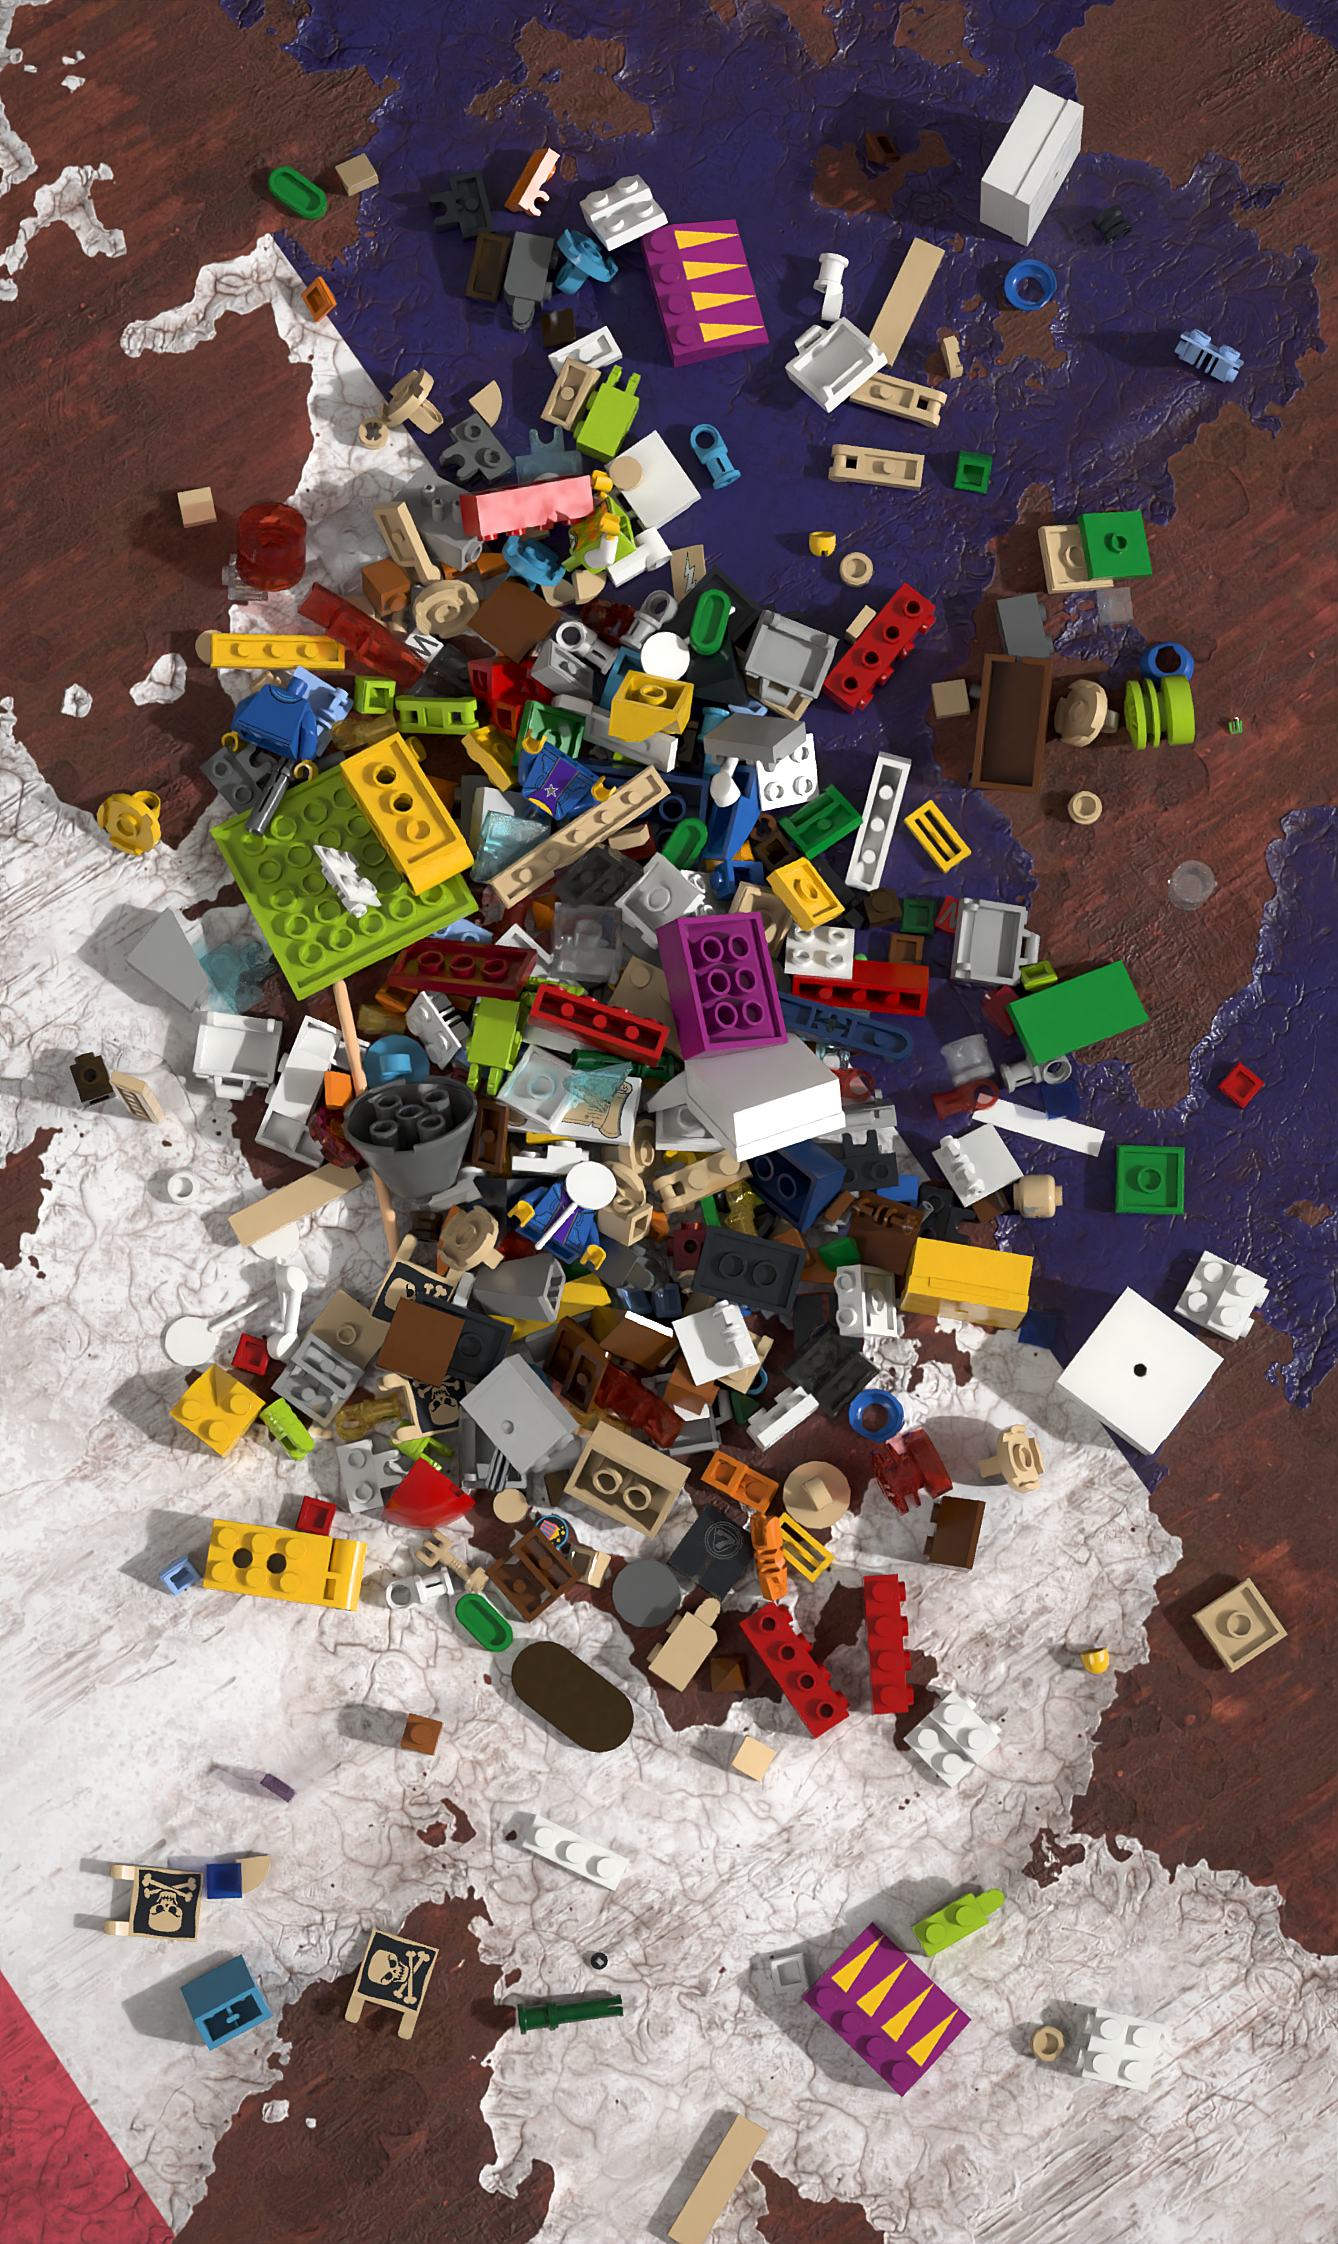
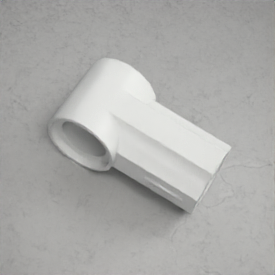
[605,527,673,588]
[428,1165,488,1213]

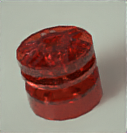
[236,502,307,592]
[869,1426,953,1516]

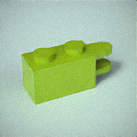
[573,365,641,464]
[466,997,530,1096]
[910,1888,1006,1958]

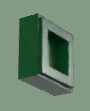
[900,898,936,936]

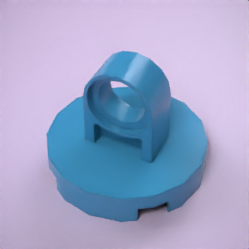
[555,229,618,296]
[502,535,566,591]
[363,1035,430,1089]

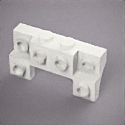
[255,1015,370,1169]

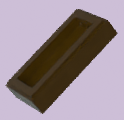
[465,230,512,303]

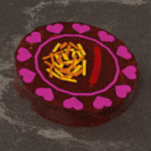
[308,1105,363,1169]

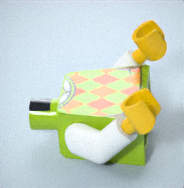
[559,470,636,574]

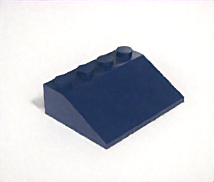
[569,757,711,872]

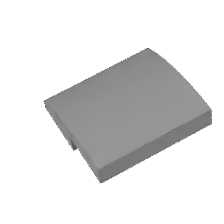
[271,1332,366,1429]

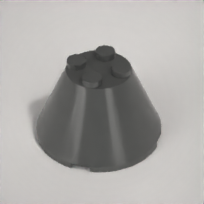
[342,1075,478,1204]

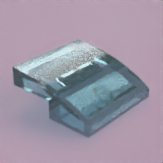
[469,810,550,895]

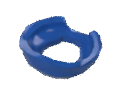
[1004,259,1057,311]
[1139,641,1194,690]
[848,1389,904,1443]

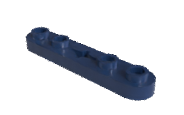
[777,990,914,1064]

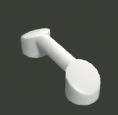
[709,757,745,807]
[267,1265,308,1360]

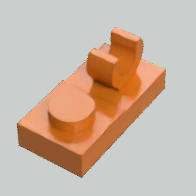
[504,148,559,216]

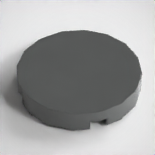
[612,1560,680,1628]

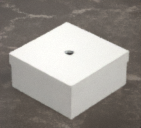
[980,85,1084,247]
[684,1031,846,1162]
[1054,1287,1224,1456]

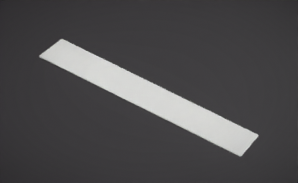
[972,1093,1105,1157]

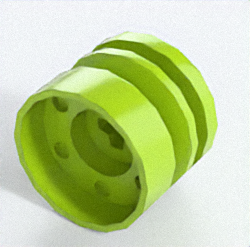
[1124,674,1195,750]

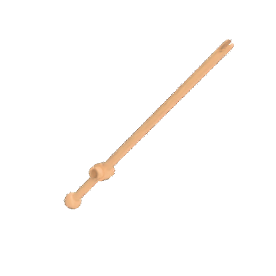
[333,980,401,1281]

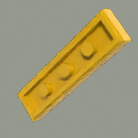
[210,633,345,671]

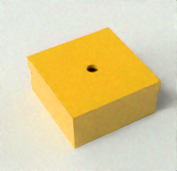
[899,1237,1034,1330]

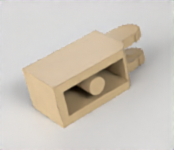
[647,1597,721,1693]

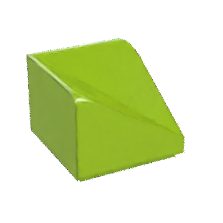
[353,675,396,714]

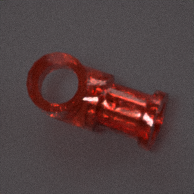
[491,897,534,945]
[830,1067,875,1102]
[931,1079,999,1122]

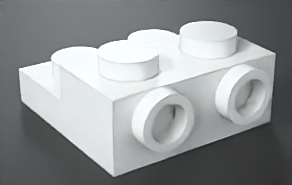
[579,174,668,251]
[614,852,706,950]
[512,1141,589,1182]
[1174,1250,1269,1343]
[834,1265,897,1338]
[746,1386,819,1452]
[903,1690,1001,1789]
[1075,2007,1163,2093]

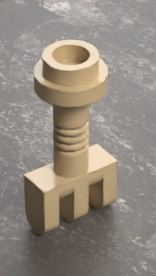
[414,1528,489,1594]

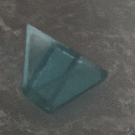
[562,1061,632,1114]

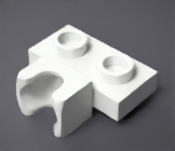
[336,1439,405,1514]

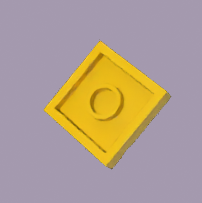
[461,724,521,792]
[766,856,845,932]

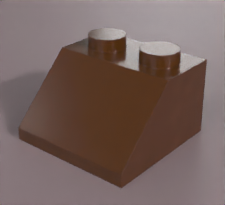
[586,1305,679,1372]
[923,1496,986,1573]

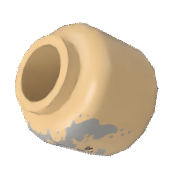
[1014,1174,1062,1218]

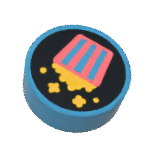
[535,1515,568,1549]

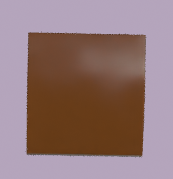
[466,575,563,666]
[462,1093,510,1173]
[375,1297,465,1389]
[542,1315,609,1413]
[485,1526,581,1624]

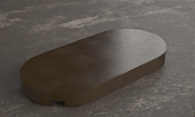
[511,1641,634,1753]

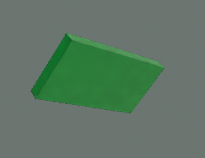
[1005,960,1149,1068]

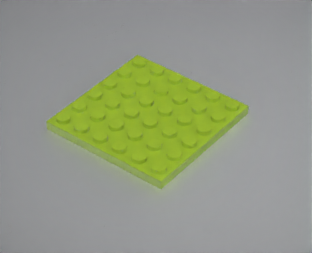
[209,764,479,1001]

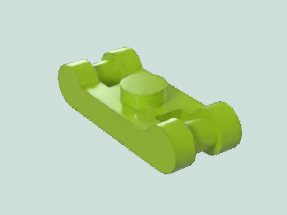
[395,695,479,735]

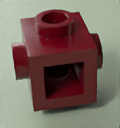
[667,1223,706,1271]

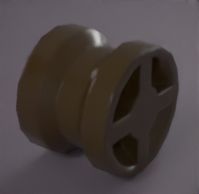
[408,1211,443,1243]

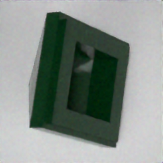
[730,1390,760,1427]

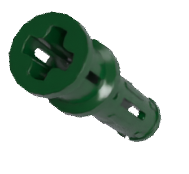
[570,1048,674,1083]
[517,1994,624,2035]

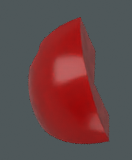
[468,656,557,739]
[381,1457,476,1530]

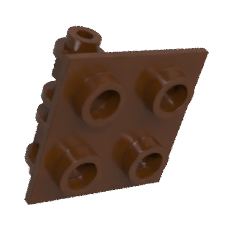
[847,1190,925,1276]

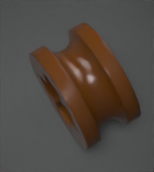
[748,813,777,844]

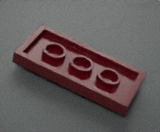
[387,937,538,1001]

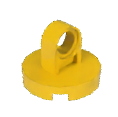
[97,791,161,856]

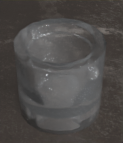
[1167,860,1217,911]
[941,1034,996,1087]

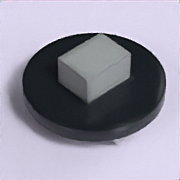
[591,1952,608,1970]

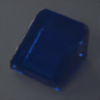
[205,1863,242,1899]

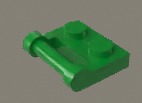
[776,783,863,860]

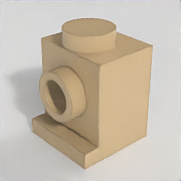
[597,1195,653,1247]

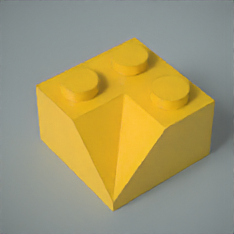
[608,670,694,742]
[169,1363,268,1459]

